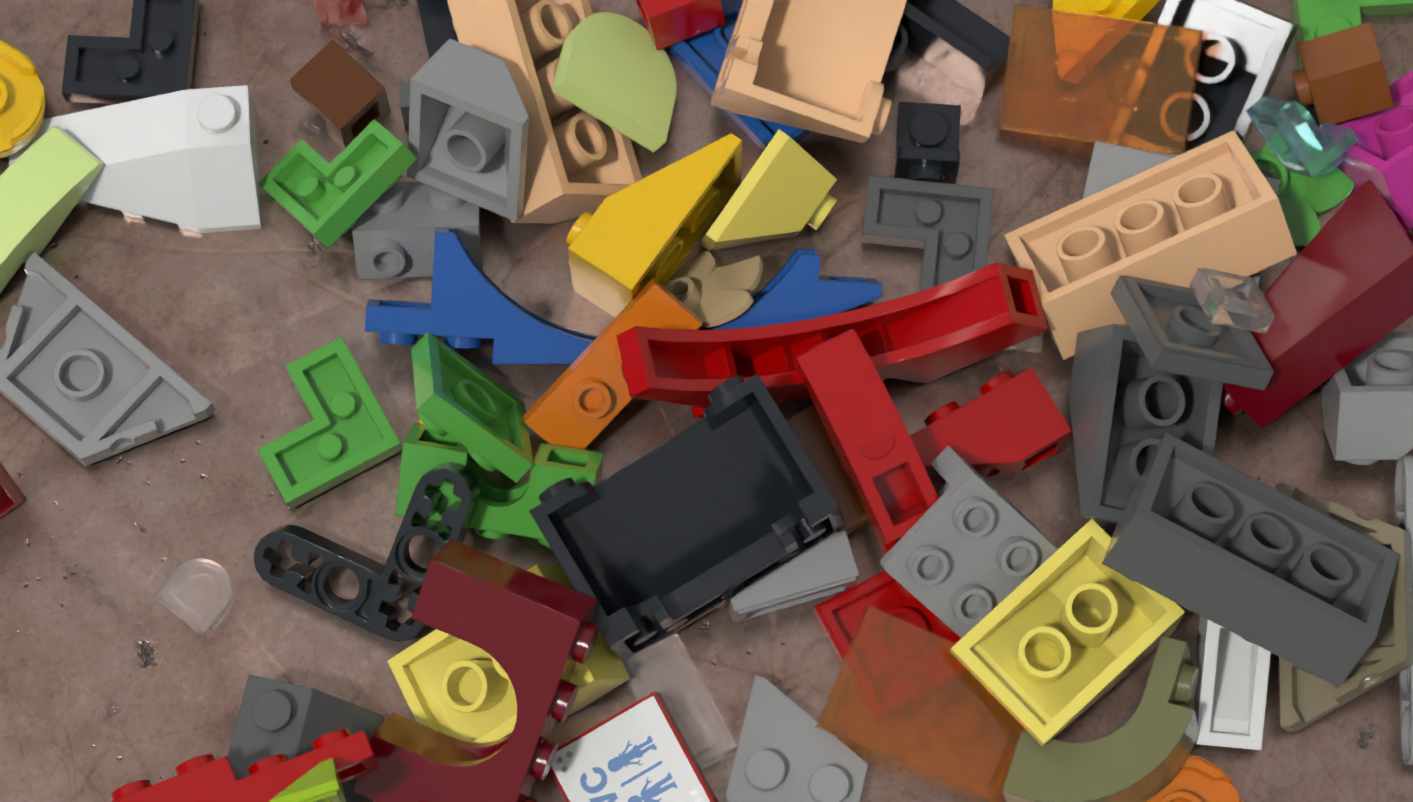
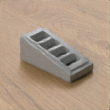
[728,530,859,623]

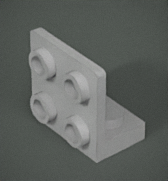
[880,445,1058,638]

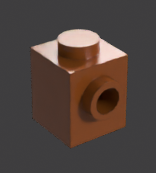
[1292,22,1394,128]

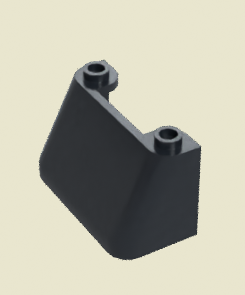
[529,374,845,660]

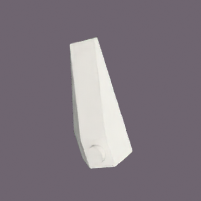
[9,85,262,233]

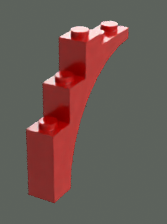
[616,262,1048,420]

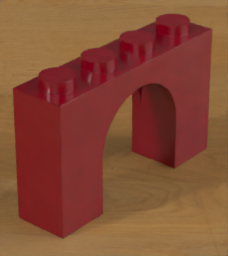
[353,539,600,802]

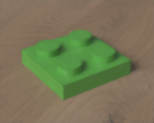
[411,332,534,483]

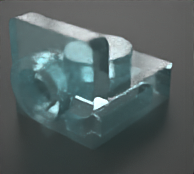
[1246,95,1358,178]

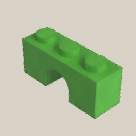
[395,423,604,548]

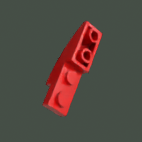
[793,329,939,597]
[111,728,380,802]

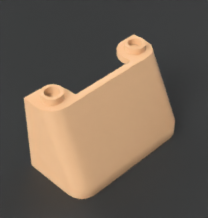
[710,0,907,143]

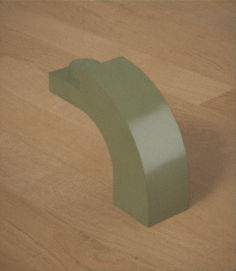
[1002,636,1200,802]

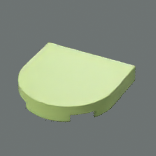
[552,12,677,153]

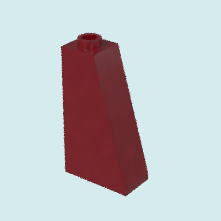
[1221,179,1413,428]

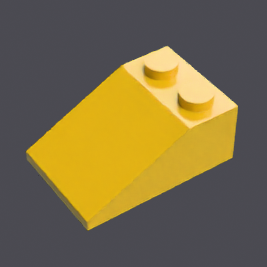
[566,133,742,318]

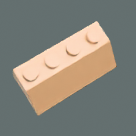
[447,0,642,224]
[1004,130,1297,360]

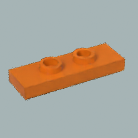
[523,277,702,450]

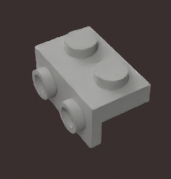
[352,181,483,280]

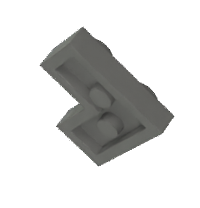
[862,175,994,291]

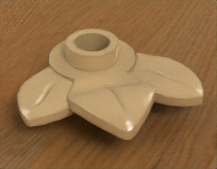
[662,250,764,328]

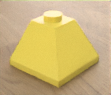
[700,129,838,251]

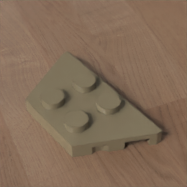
[1276,483,1413,732]

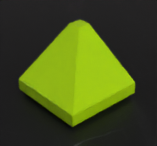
[270,758,346,802]

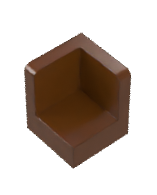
[290,39,391,150]

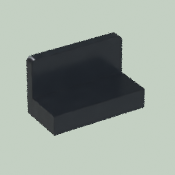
[900,0,1019,98]

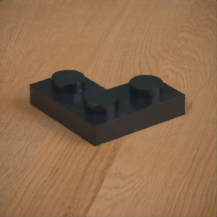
[62,0,199,104]

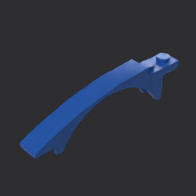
[365,227,882,364]

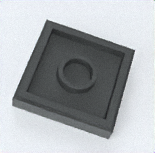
[1110,275,1274,390]

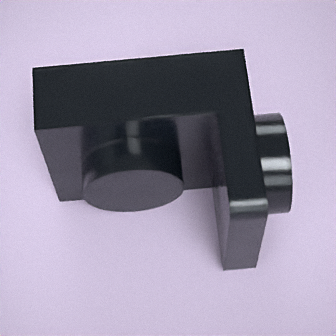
[894,102,961,184]

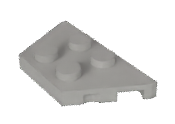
[0,252,215,466]
[724,675,868,802]

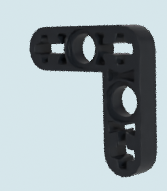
[253,462,480,642]

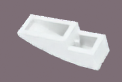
[1195,615,1271,750]

